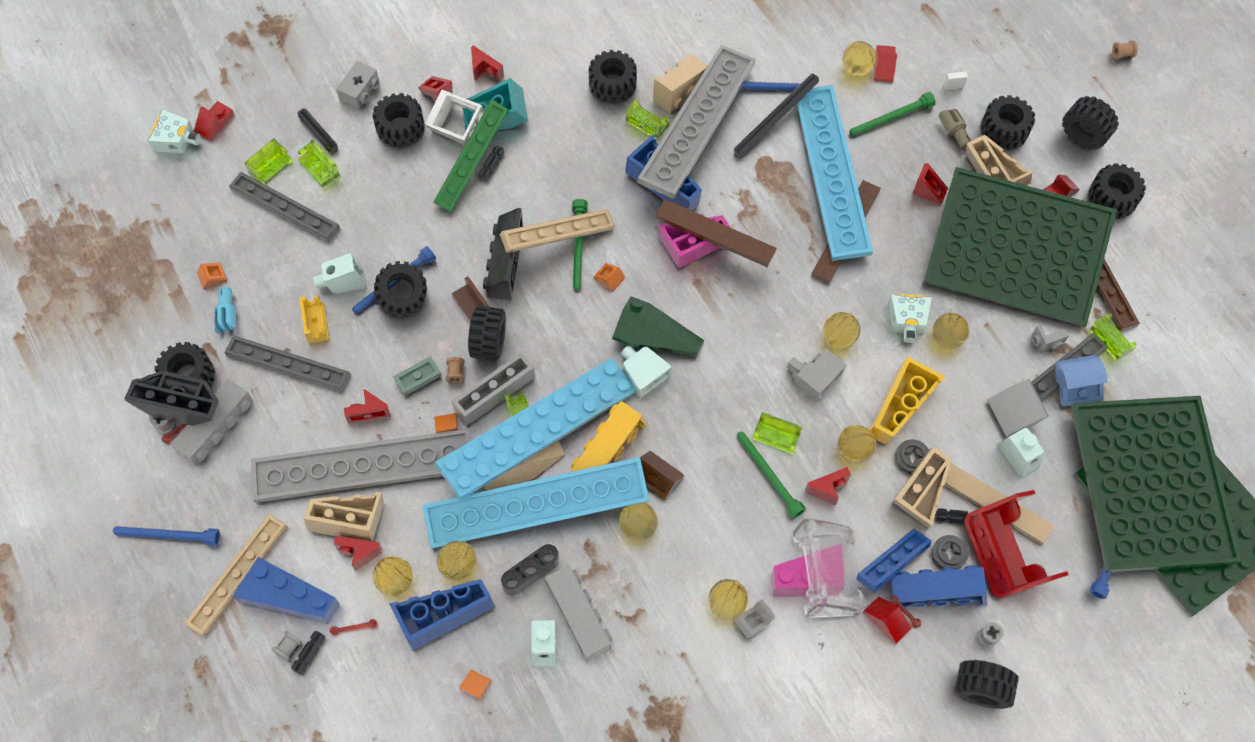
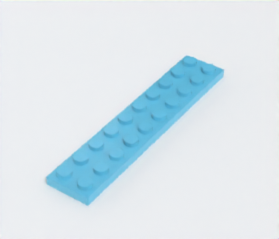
[796,85,873,261]
[435,358,636,500]
[422,457,649,549]

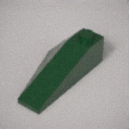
[612,296,704,356]

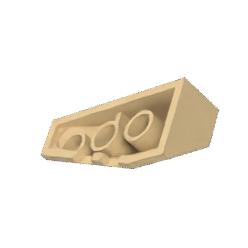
[483,440,565,491]

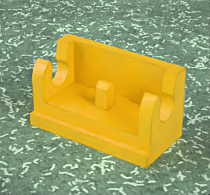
[299,295,330,344]

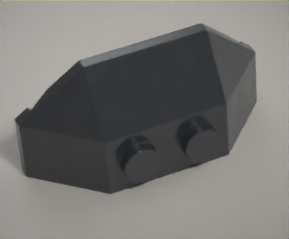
[124,371,219,426]

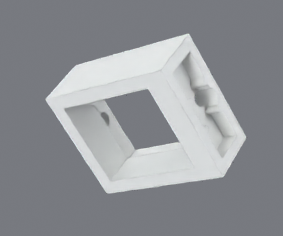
[425,90,485,145]

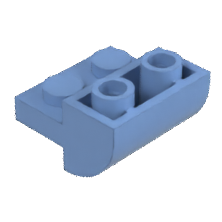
[1055,355,1107,407]

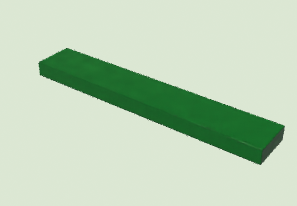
[433,99,509,212]

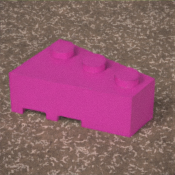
[658,215,731,268]
[772,544,844,596]

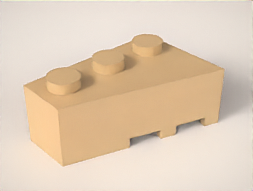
[653,54,707,114]
[966,135,1032,185]
[892,446,952,528]
[303,492,384,541]

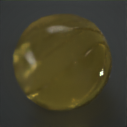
[842,41,876,76]
[823,311,860,349]
[932,313,970,349]
[837,425,876,463]
[619,502,658,541]
[437,541,477,581]
[373,556,413,596]
[708,579,748,619]

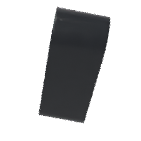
[501,544,559,596]

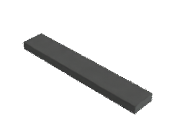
[229,172,340,243]
[1031,333,1109,402]
[224,335,351,393]

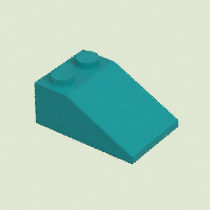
[463,78,528,131]

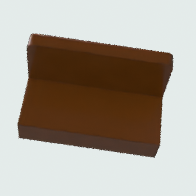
[452,276,490,322]
[640,451,684,499]

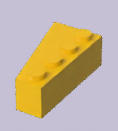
[867,356,946,445]
[570,401,647,472]

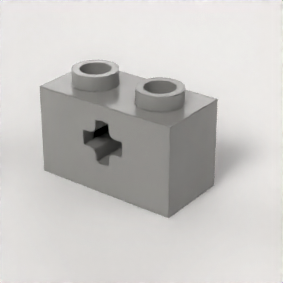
[336,61,379,109]

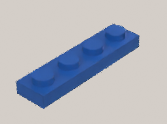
[856,528,932,593]

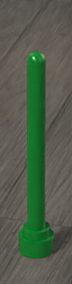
[849,91,936,136]
[572,199,588,291]
[737,431,806,519]

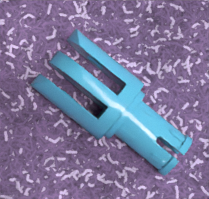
[214,287,236,334]

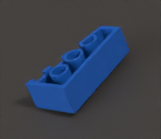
[625,135,702,211]
[233,557,340,624]
[891,565,987,608]
[389,579,495,651]

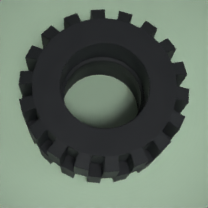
[589,50,637,103]
[372,93,425,147]
[981,95,1035,149]
[1062,96,1119,150]
[1088,163,1146,219]
[374,261,427,317]
[468,305,506,361]
[154,342,215,388]
[954,660,1019,709]

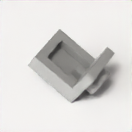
[1032,325,1069,352]
[734,599,775,639]

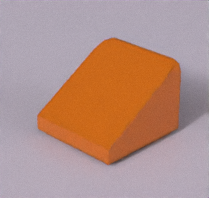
[197,263,227,288]
[593,263,625,291]
[434,413,458,433]
[459,670,492,701]

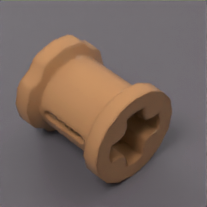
[1112,40,1138,60]
[445,357,465,384]

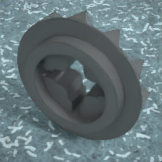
[896,439,929,473]
[932,535,969,570]

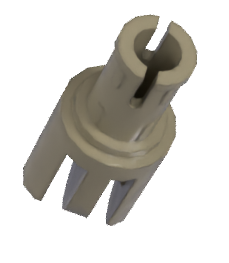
[939,109,972,149]

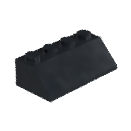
[483,208,524,300]

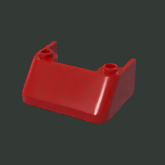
[965,490,1069,598]

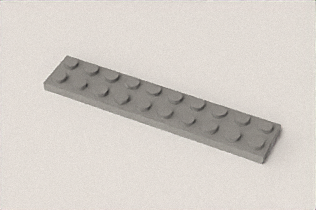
[637,45,756,199]
[251,429,470,503]

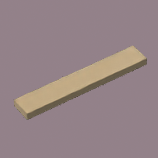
[500,209,615,253]
[944,463,1054,545]
[184,514,288,638]

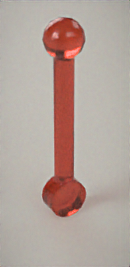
[161,424,187,443]
[890,595,921,628]
[329,619,377,636]

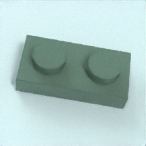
[393,356,442,396]

